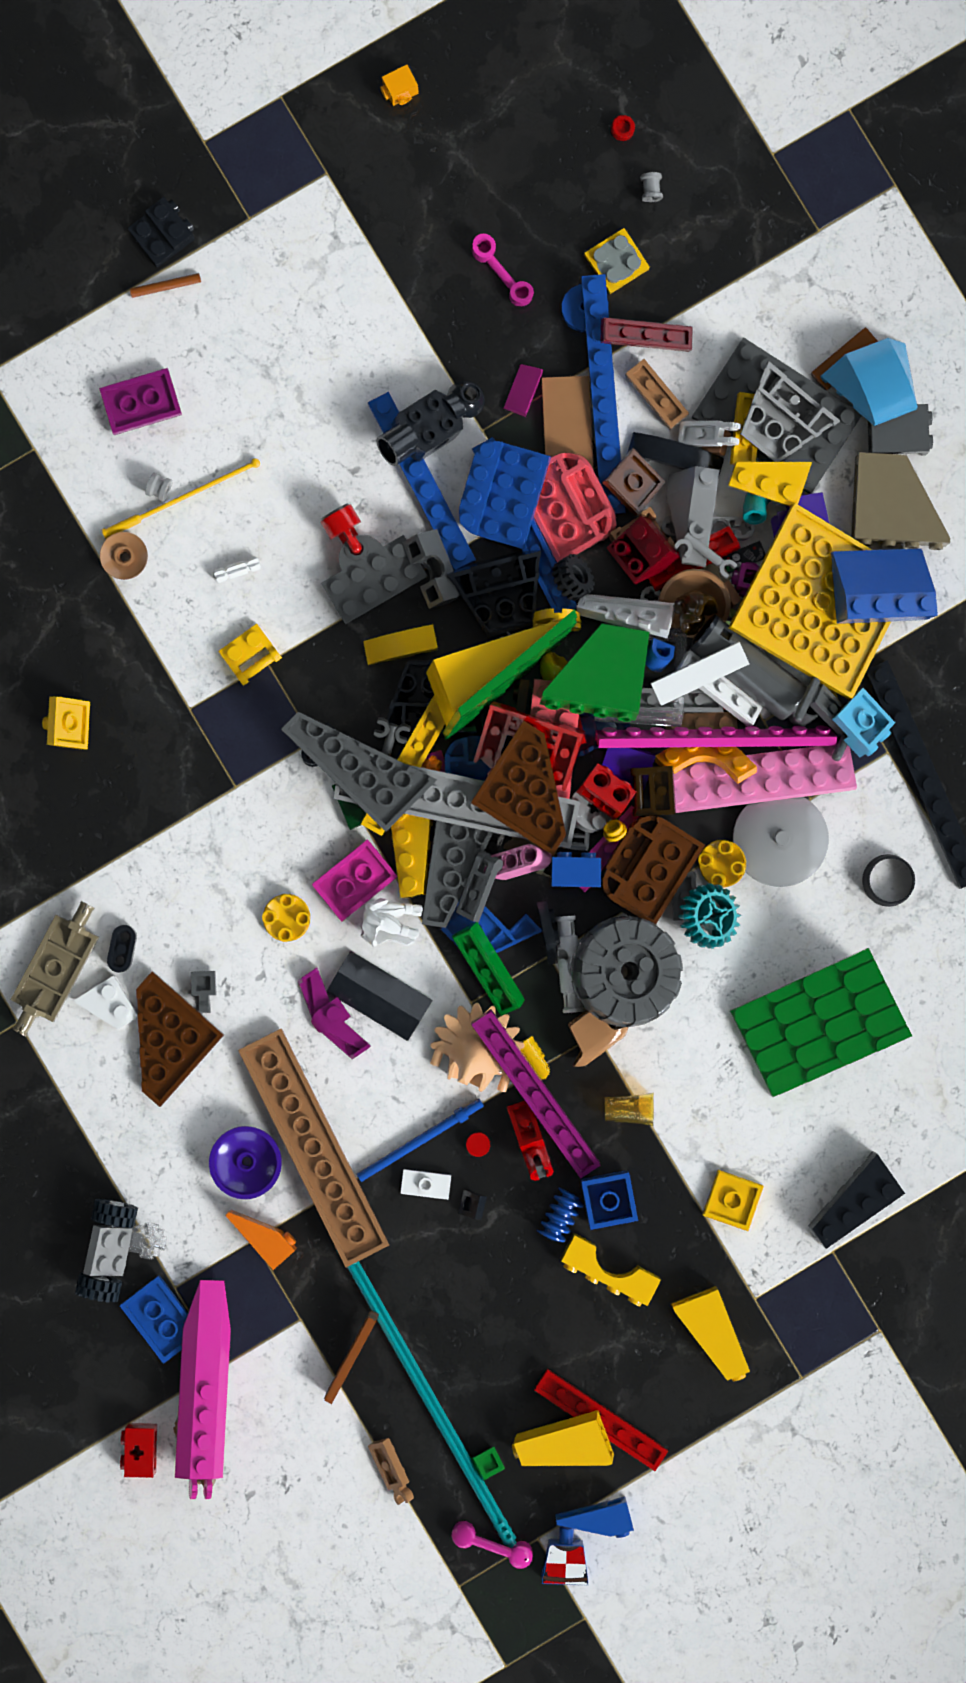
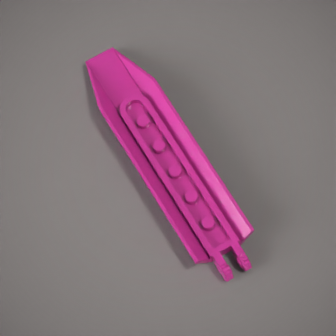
[175,1280,231,1499]

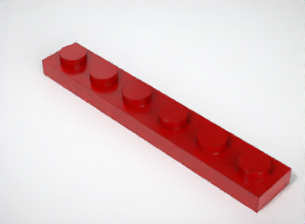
[534,1368,668,1471]

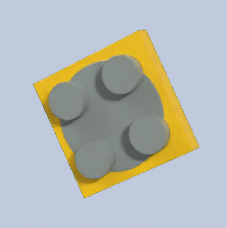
[584,228,650,294]

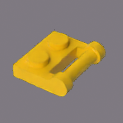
[218,624,282,686]

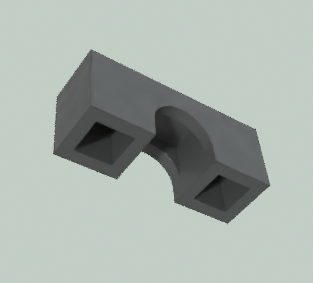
[402,529,461,609]

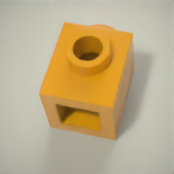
[380,65,419,106]

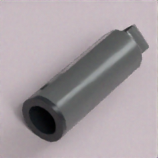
[688,614,818,727]

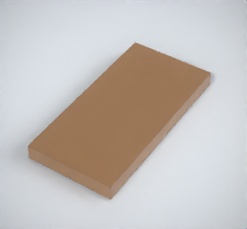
[542,376,594,470]

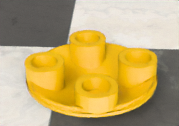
[698,840,746,888]
[262,894,311,942]

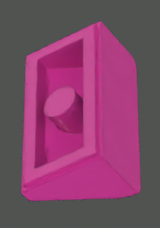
[504,364,543,417]

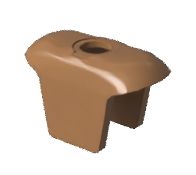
[568,1010,629,1067]

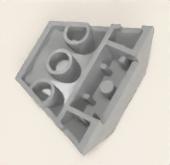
[740,361,840,462]

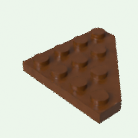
[471,721,566,855]
[136,971,225,1107]

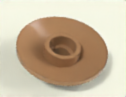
[100,532,148,580]

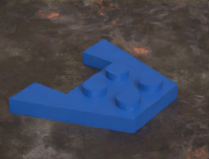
[441,896,542,953]

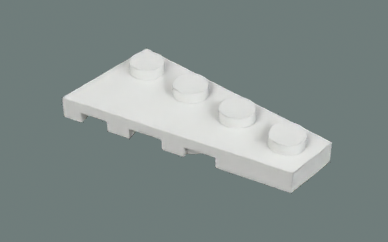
[577,594,675,638]

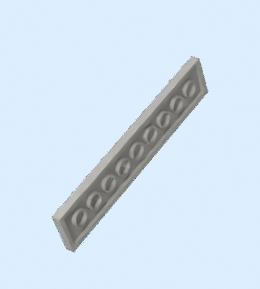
[333,764,580,849]

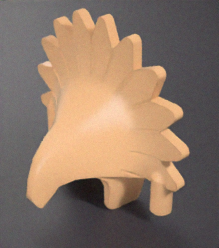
[430,1003,525,1092]

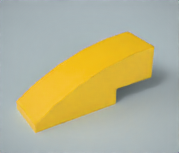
[363,624,438,665]

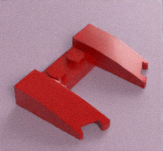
[474,701,585,791]

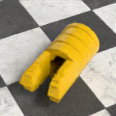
[521,1036,551,1079]

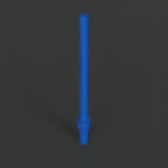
[357,1098,484,1182]

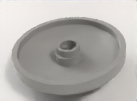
[732,797,829,887]

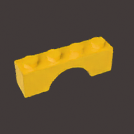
[561,1233,661,1306]

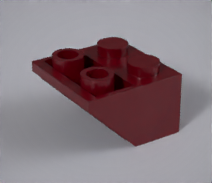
[607,516,680,584]

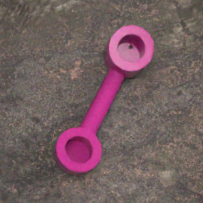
[471,234,534,306]
[452,1521,533,1569]

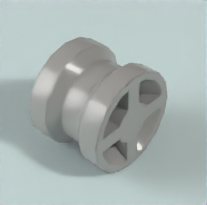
[145,473,172,502]

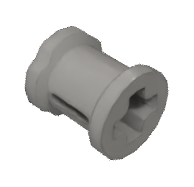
[640,172,663,202]

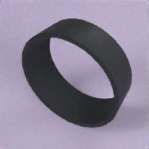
[862,854,915,907]

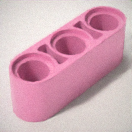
[484,844,552,880]

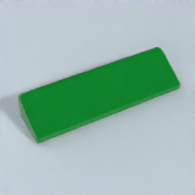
[452,922,525,1016]

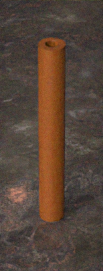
[130,273,201,298]

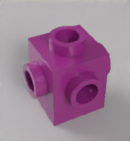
[731,562,760,598]

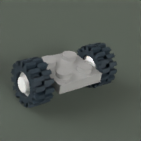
[75,1199,138,1302]

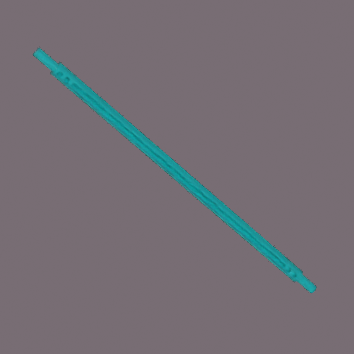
[336,1249,526,1560]

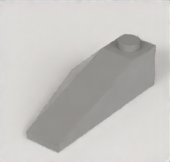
[666,466,719,567]

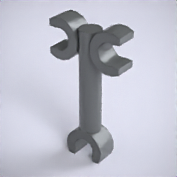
[374,717,411,756]

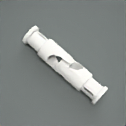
[555,916,583,1013]

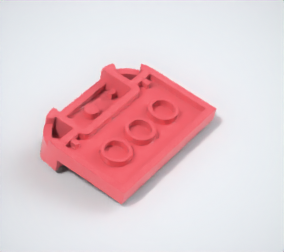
[534,453,616,562]

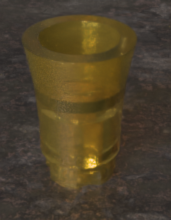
[605,1092,654,1126]

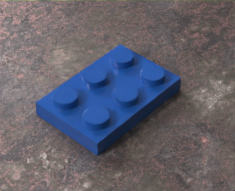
[120,1275,188,1364]

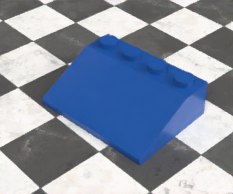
[831,548,938,624]

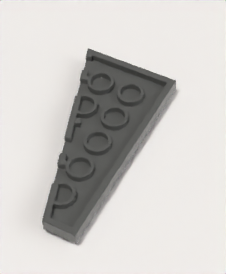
[281,712,437,831]

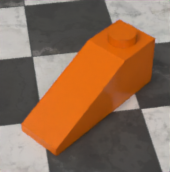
[225,1209,297,1270]

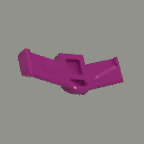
[298,967,371,1059]

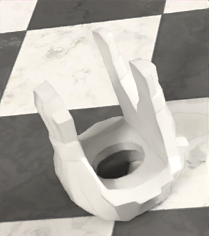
[360,898,423,947]

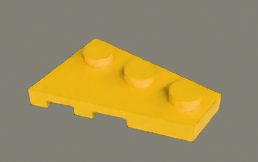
[728,462,812,507]

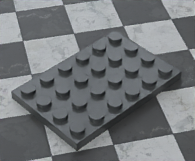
[691,337,862,494]

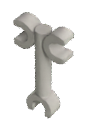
[674,521,737,579]

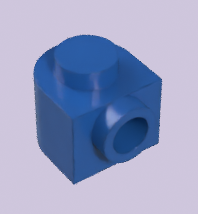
[645,638,675,672]

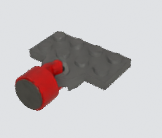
[320,503,427,624]

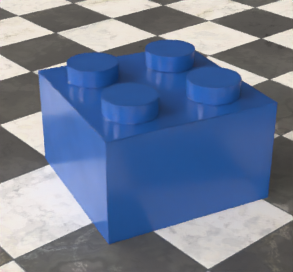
[551,852,601,887]
[580,1170,638,1230]

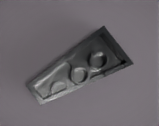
[808,1151,905,1249]

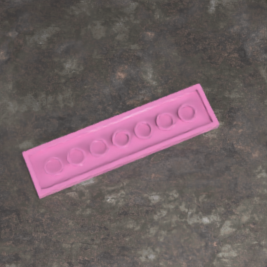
[674,744,857,813]

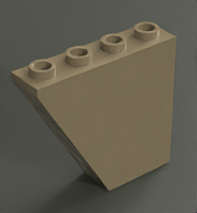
[851,452,951,550]

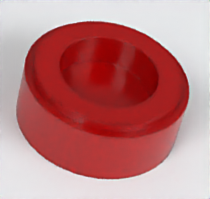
[611,115,635,141]
[466,1132,490,1157]

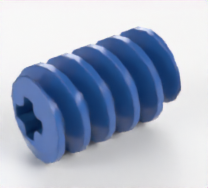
[537,1187,584,1242]

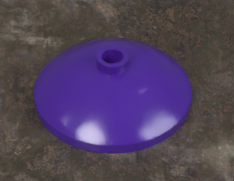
[209,1126,282,1199]

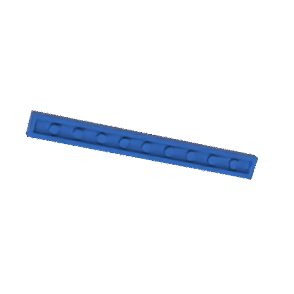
[581,274,626,515]

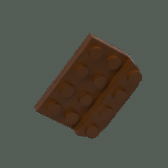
[601,815,705,924]

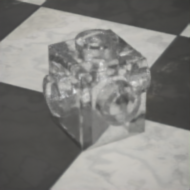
[129,1222,167,1259]

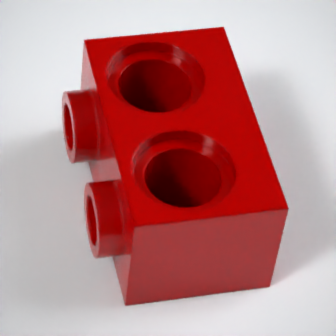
[576,764,636,820]

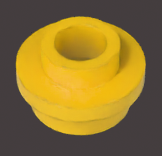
[603,819,627,842]

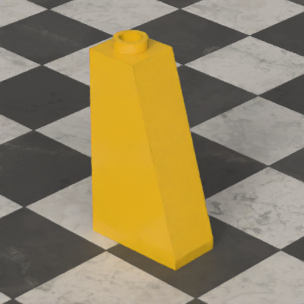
[671,1286,750,1381]
[512,1410,614,1466]

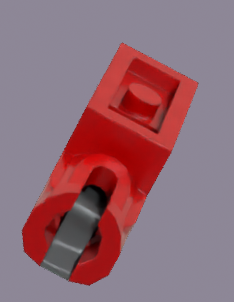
[507,1101,554,1181]

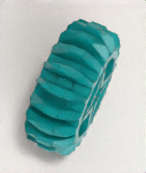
[678,883,742,949]

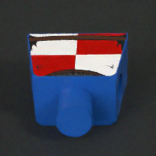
[541,1526,588,1585]

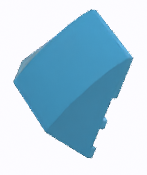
[820,338,917,426]

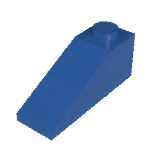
[555,1496,634,1538]

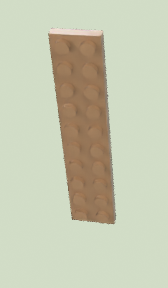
[238,1028,390,1267]

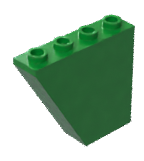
[539,624,650,722]

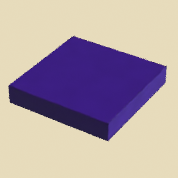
[596,748,656,798]

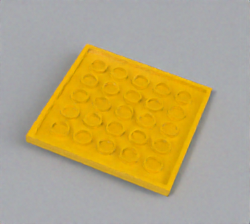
[728,503,891,700]

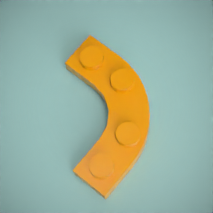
[655,747,757,784]

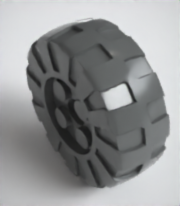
[570,916,683,1027]

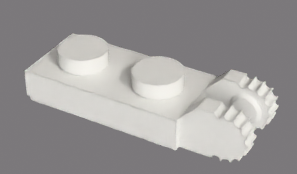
[678,421,741,447]

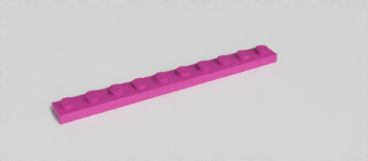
[595,726,837,748]

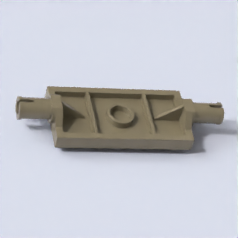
[10,901,99,1036]

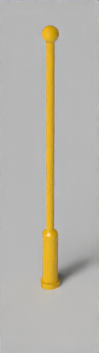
[101,458,260,539]

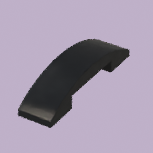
[627,432,724,479]

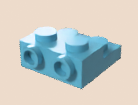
[832,688,895,757]

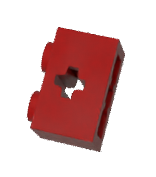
[120,1423,157,1478]

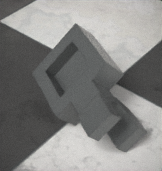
[191,971,217,1013]

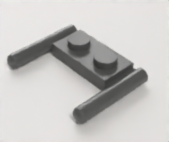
[793,677,847,761]

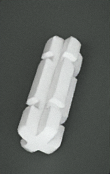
[214,557,261,583]

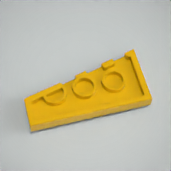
[391,814,433,898]

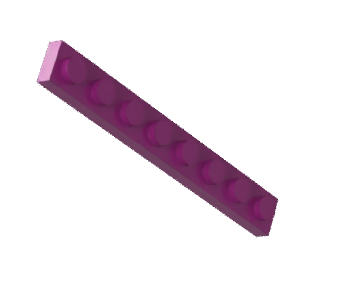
[471,1009,601,1178]

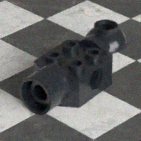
[376,380,485,466]

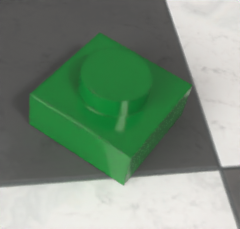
[471,1447,505,1481]

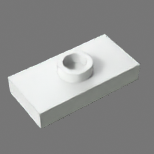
[401,1169,451,1200]

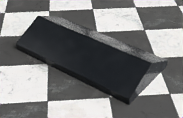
[326,951,433,1041]

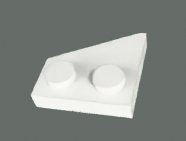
[74,976,138,1029]

